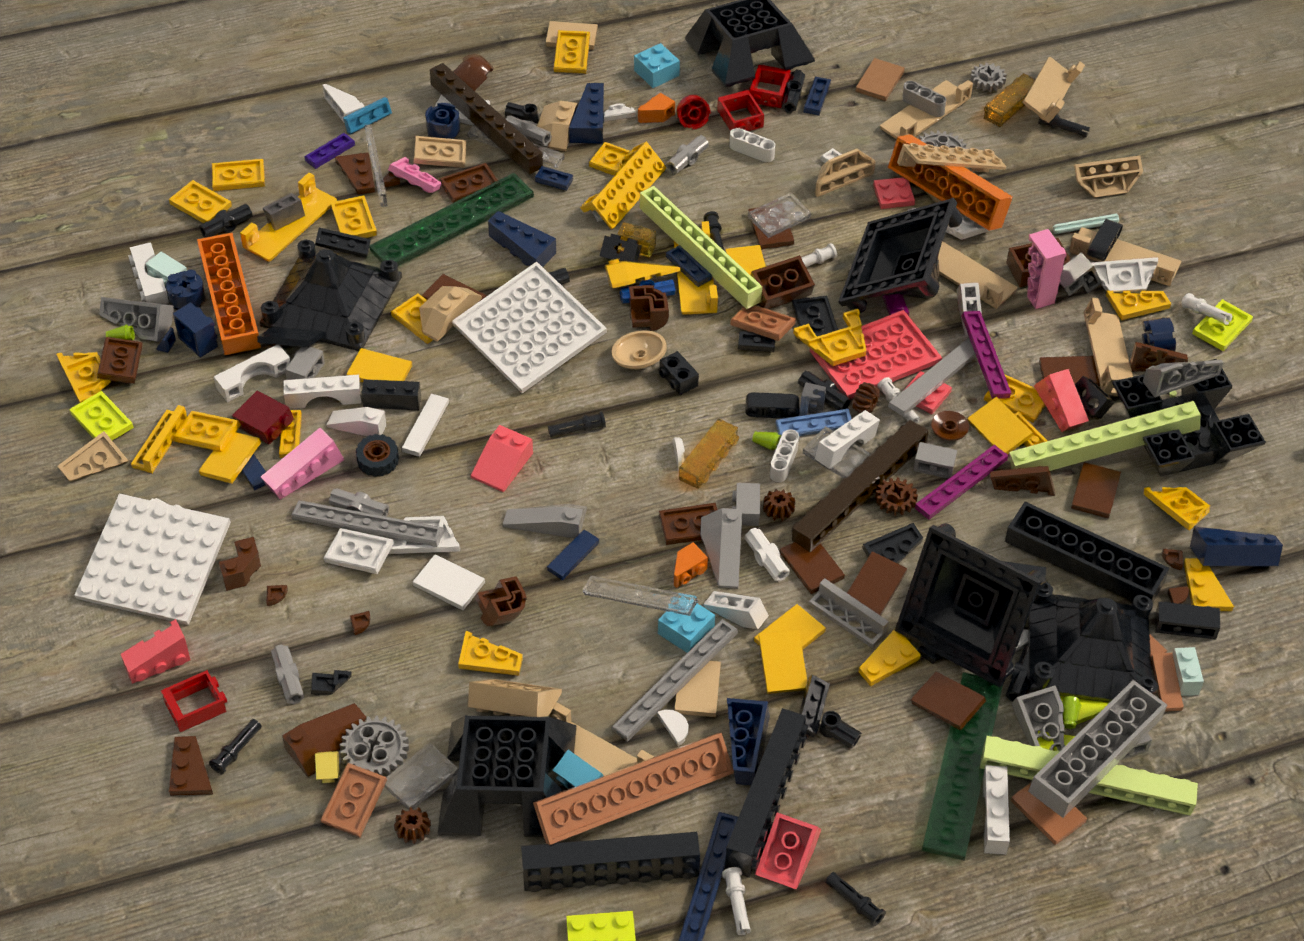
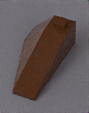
[282,703,367,777]

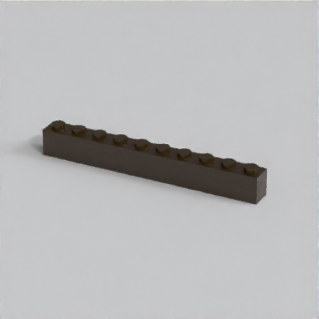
[429,63,543,175]
[791,420,928,552]

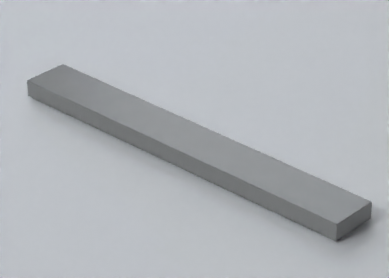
[888,338,976,416]
[291,500,444,547]
[612,619,738,742]

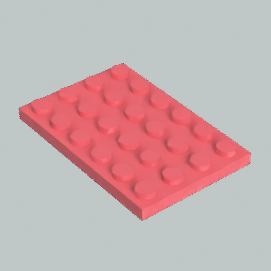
[810,310,942,399]

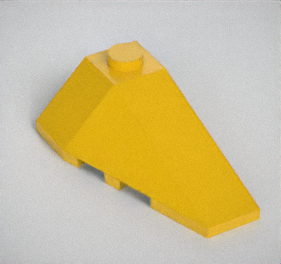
[605,259,680,288]

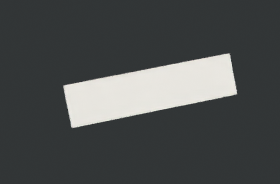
[402,394,449,457]

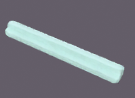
[1053,214,1119,234]

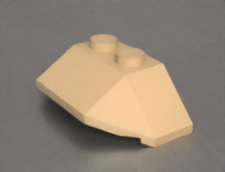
[537,101,578,152]
[815,149,876,197]
[1074,156,1143,198]
[419,286,482,342]

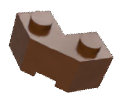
[219,537,261,591]

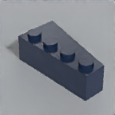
[569,83,604,143]
[488,211,556,267]
[1190,526,1283,566]
[727,698,770,786]

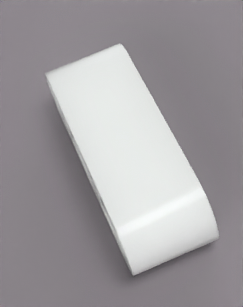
[729,128,775,162]
[770,429,799,482]

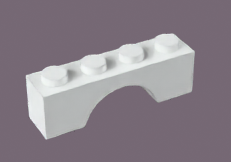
[128,242,169,304]
[214,345,290,402]
[284,375,361,409]
[815,410,880,469]
[983,765,1010,855]

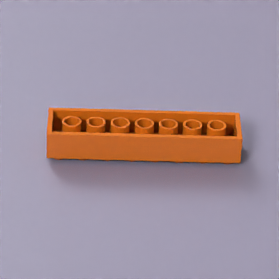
[888,134,1013,231]
[197,233,261,355]

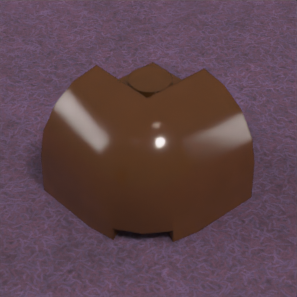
[453,54,494,91]
[629,285,669,331]
[475,576,527,626]

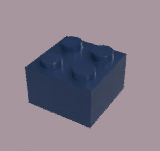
[173,302,218,358]

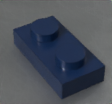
[535,166,573,191]

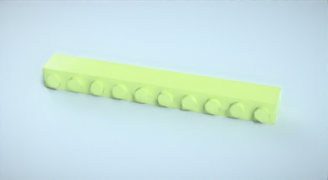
[639,186,762,309]
[1009,401,1201,471]
[980,736,1198,816]

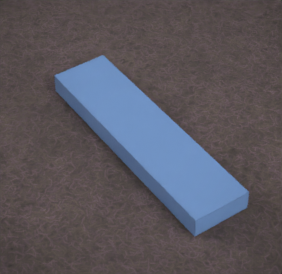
[775,409,851,436]

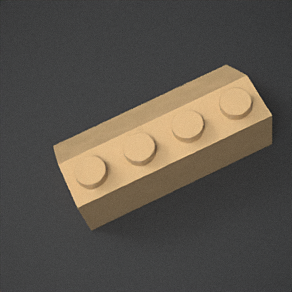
[468,679,562,717]

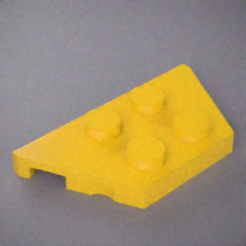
[56,352,111,403]
[1144,487,1210,530]

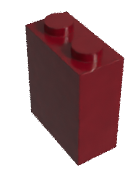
[232,390,294,445]

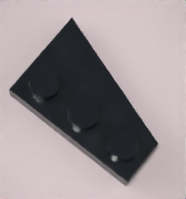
[862,523,923,564]

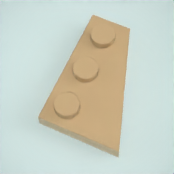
[57,431,128,482]

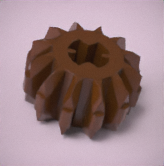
[852,382,880,413]
[763,489,796,521]
[394,806,431,844]

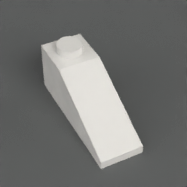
[322,84,364,122]
[957,283,982,337]
[326,407,386,436]
[703,591,769,630]

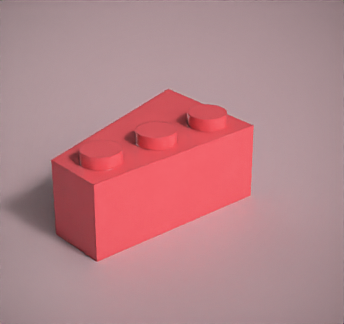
[1033,369,1089,432]
[120,619,191,684]

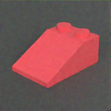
[471,425,533,492]
[755,812,821,890]

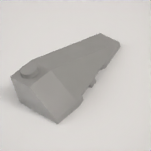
[99,297,174,341]
[1143,360,1223,397]
[503,504,587,538]
[700,508,742,589]
[1012,685,1065,751]

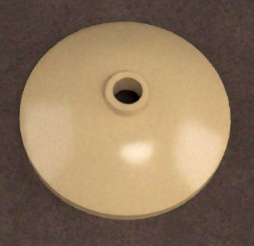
[612,330,667,369]

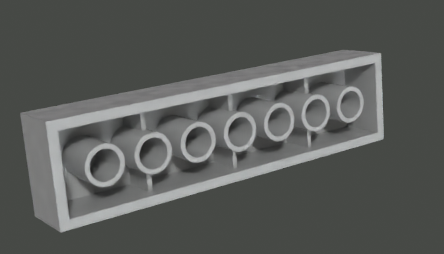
[1028,680,1167,818]

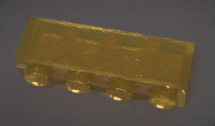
[984,73,1036,127]
[679,418,739,489]

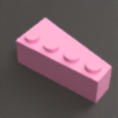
[1027,229,1066,309]
[261,428,345,500]

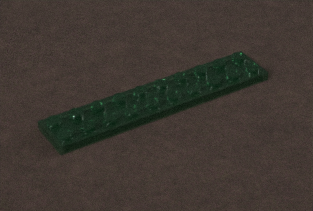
[369,173,534,266]
[922,672,1003,861]

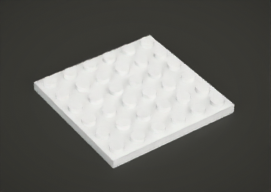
[452,262,607,393]
[74,494,231,625]

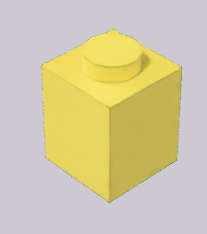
[315,751,340,783]

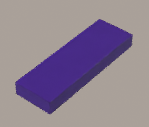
[304,133,355,169]

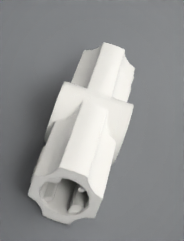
[745,528,790,582]

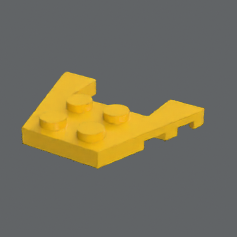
[793,309,866,366]

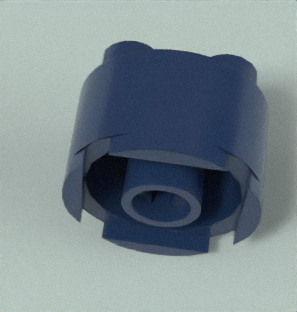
[425,103,460,139]
[166,269,206,309]
[1142,317,1176,351]

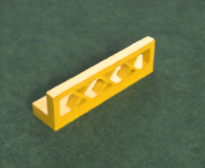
[131,405,187,474]

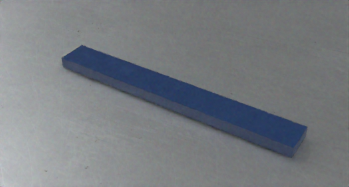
[679,812,738,941]

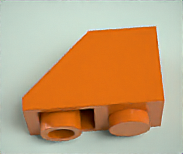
[638,92,675,123]
[674,542,708,588]

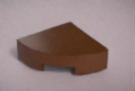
[383,171,400,188]
[1162,548,1183,570]
[266,585,288,606]
[1167,586,1189,604]
[350,611,371,635]

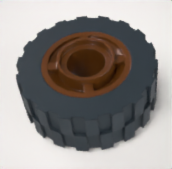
[356,434,399,477]

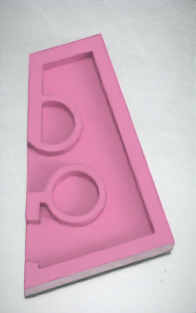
[388,157,441,193]

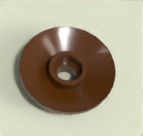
[931,411,969,441]

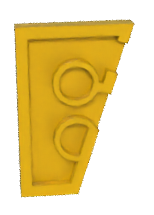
[1106,290,1171,320]
[1183,558,1234,611]
[859,629,921,687]
[458,631,523,676]

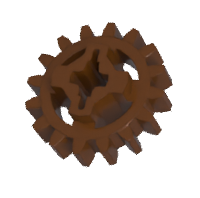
[875,477,918,515]

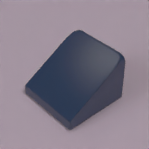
[156,327,176,353]

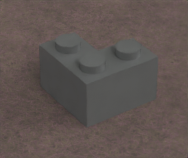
[1059,252,1102,296]

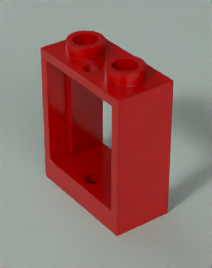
[750,64,791,108]
[717,90,764,131]
[161,670,227,732]

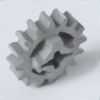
[970,63,1007,92]

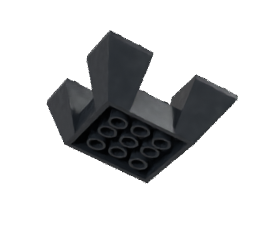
[685,0,815,87]
[1112,359,1266,476]
[438,715,577,837]

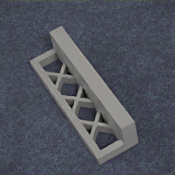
[809,578,889,648]

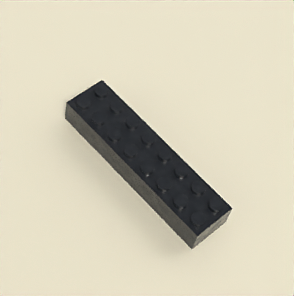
[1005,502,1169,602]
[725,708,808,878]
[521,831,700,892]

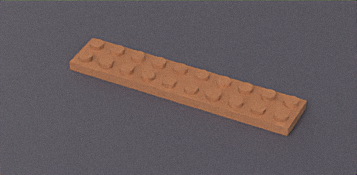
[533,733,734,845]

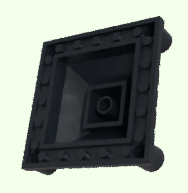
[838,198,963,313]
[260,239,402,351]
[895,523,1046,688]
[1028,582,1158,703]

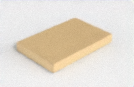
[546,21,598,50]
[414,136,466,168]
[675,658,721,717]

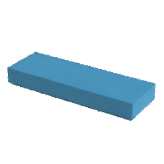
[343,97,392,134]

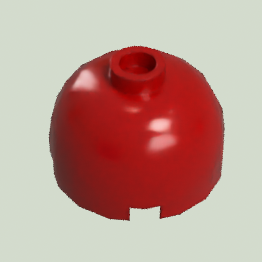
[676,95,711,129]

